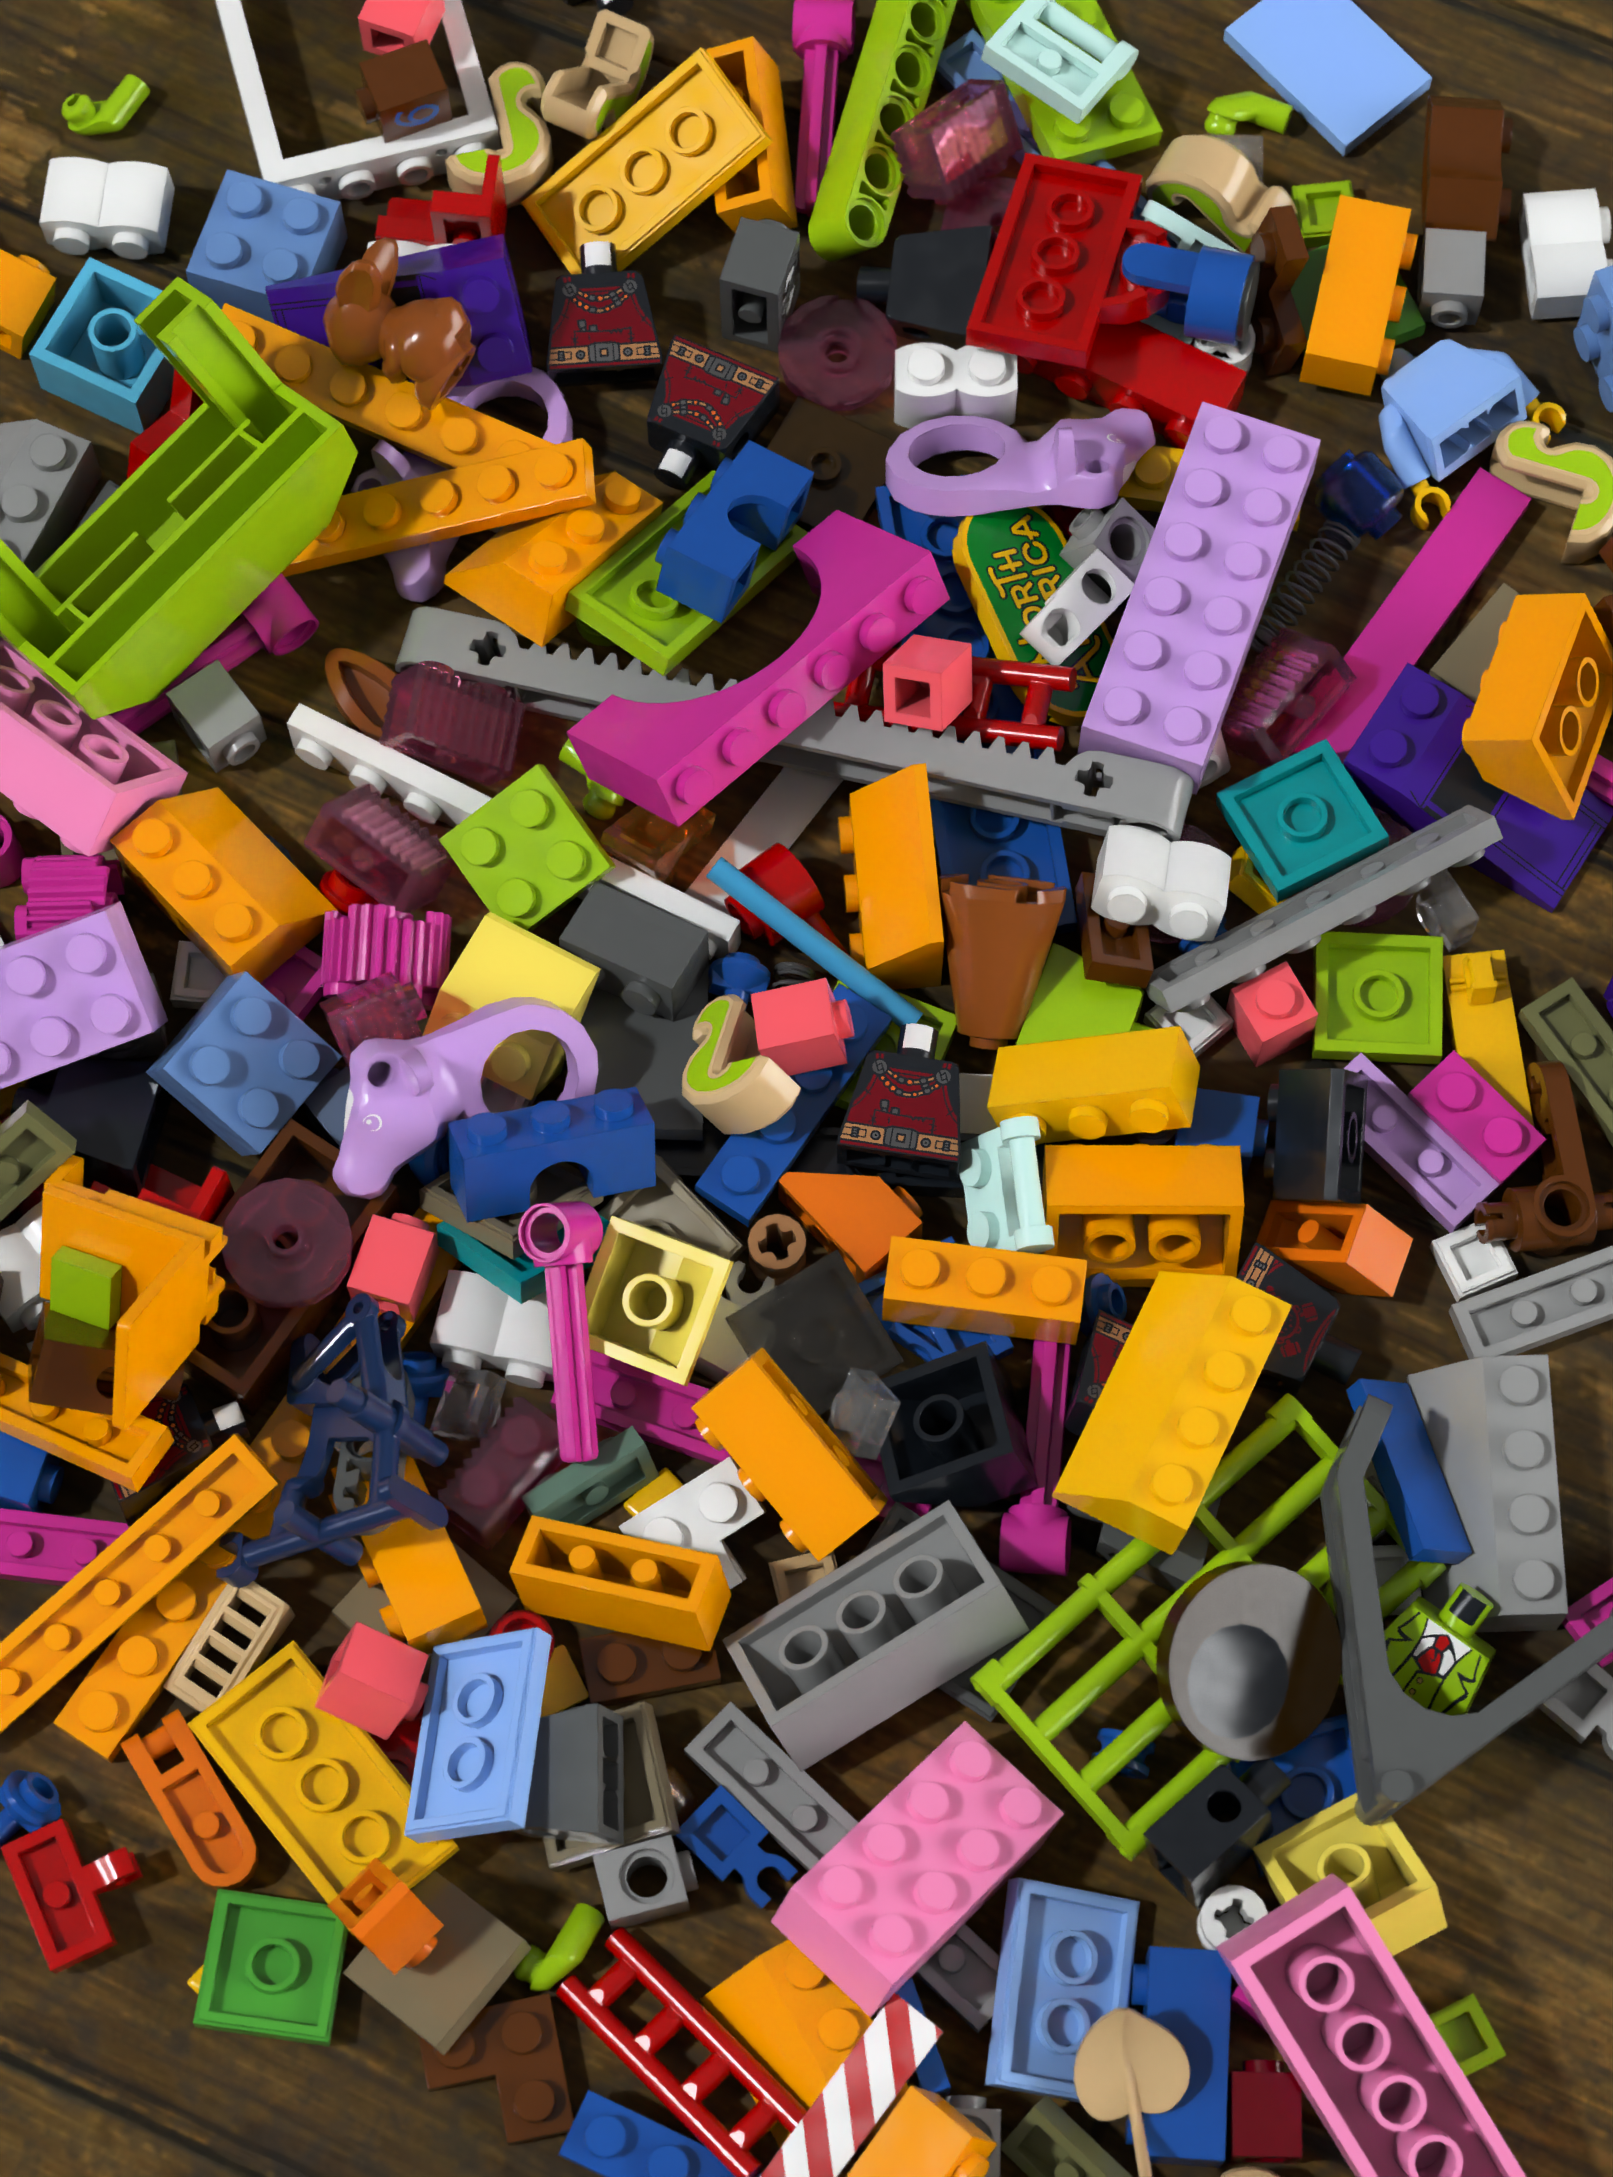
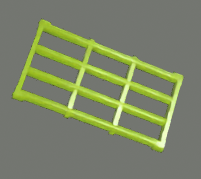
[970,1393,1446,1861]

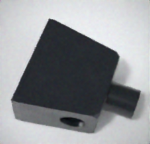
[857,226,997,350]
[11,1059,172,1198]
[1143,1759,1291,1911]

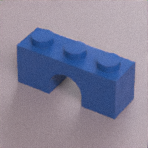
[655,440,814,623]
[447,1087,656,1223]

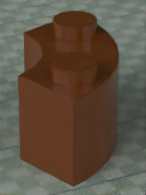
[1421,95,1513,242]

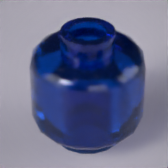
[1313,449,1405,541]

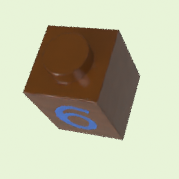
[354,39,452,143]

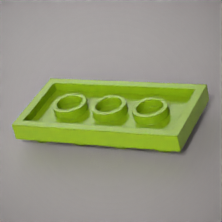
[965,0,1163,165]
[565,470,808,676]

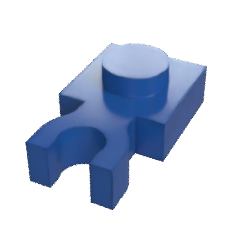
[674,1785,797,1910]

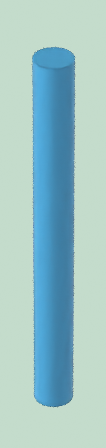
[706,857,923,1028]

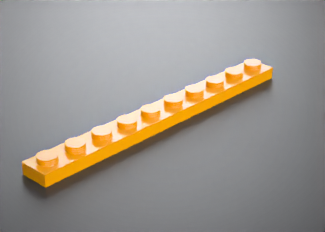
[53,1207,463,1763]

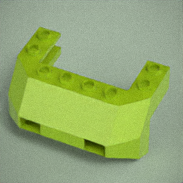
[0,276,358,720]

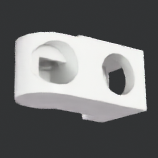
[1019,548,1134,666]

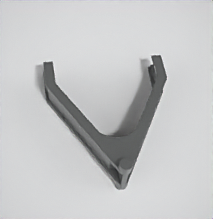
[1320,1394,1613,1826]

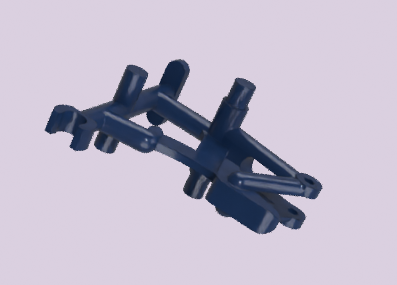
[216,1293,449,1588]

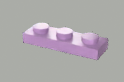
[1344,1053,1500,1233]

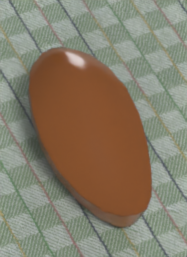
[325,648,429,753]

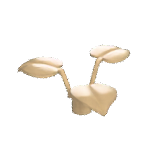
[1074,2007,1281,2177]

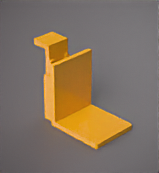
[39,1155,228,1430]

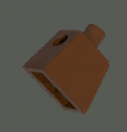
[28,1301,185,1415]

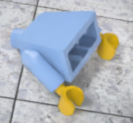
[1379,339,1566,530]

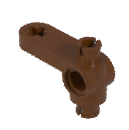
[1474,1060,1613,1256]

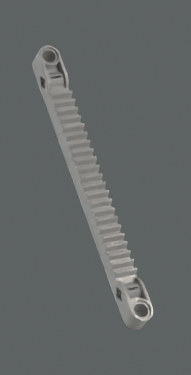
[395,607,1194,842]

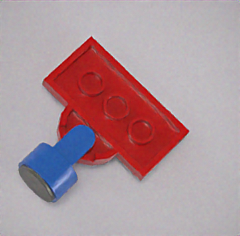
[966,153,1260,369]

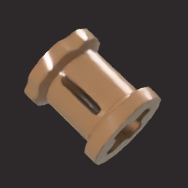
[748,1214,806,1288]

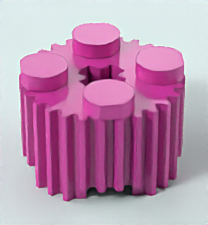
[14,854,125,940]
[320,904,452,1011]

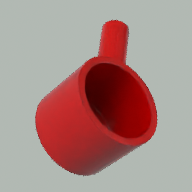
[724,843,850,956]

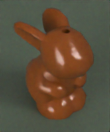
[323,237,476,411]

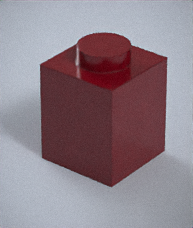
[1227,2060,1302,2164]

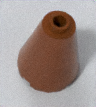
[938,874,1067,1050]

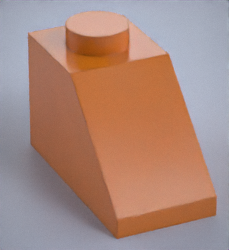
[778,1172,923,1283]
[1256,1200,1413,1297]
[327,1857,444,1975]

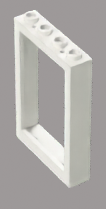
[215,0,501,200]

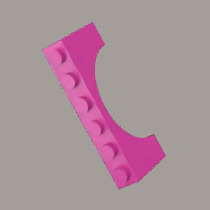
[566,510,950,827]

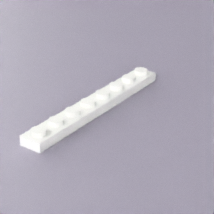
[287,703,741,960]

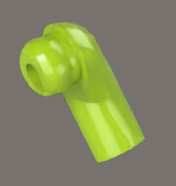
[62,74,150,136]
[1204,91,1294,139]
[513,1903,605,1991]

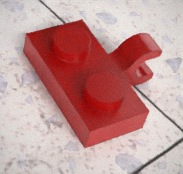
[0,1818,144,1974]

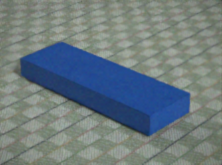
[1346,1378,1472,1564]

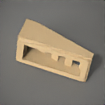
[163,1581,295,1713]

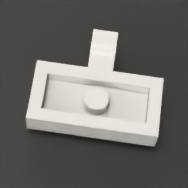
[619,1456,767,1589]

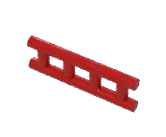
[833,648,1077,752]
[556,1927,808,2177]

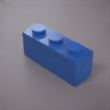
[1126,1946,1231,2168]

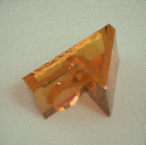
[600,805,717,886]

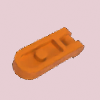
[120,1709,259,1890]

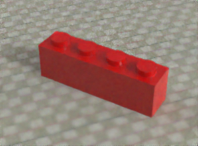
[1017,321,1247,449]

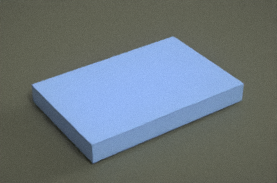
[1223,0,1432,156]
[404,1627,552,1843]
[985,1877,1140,2103]

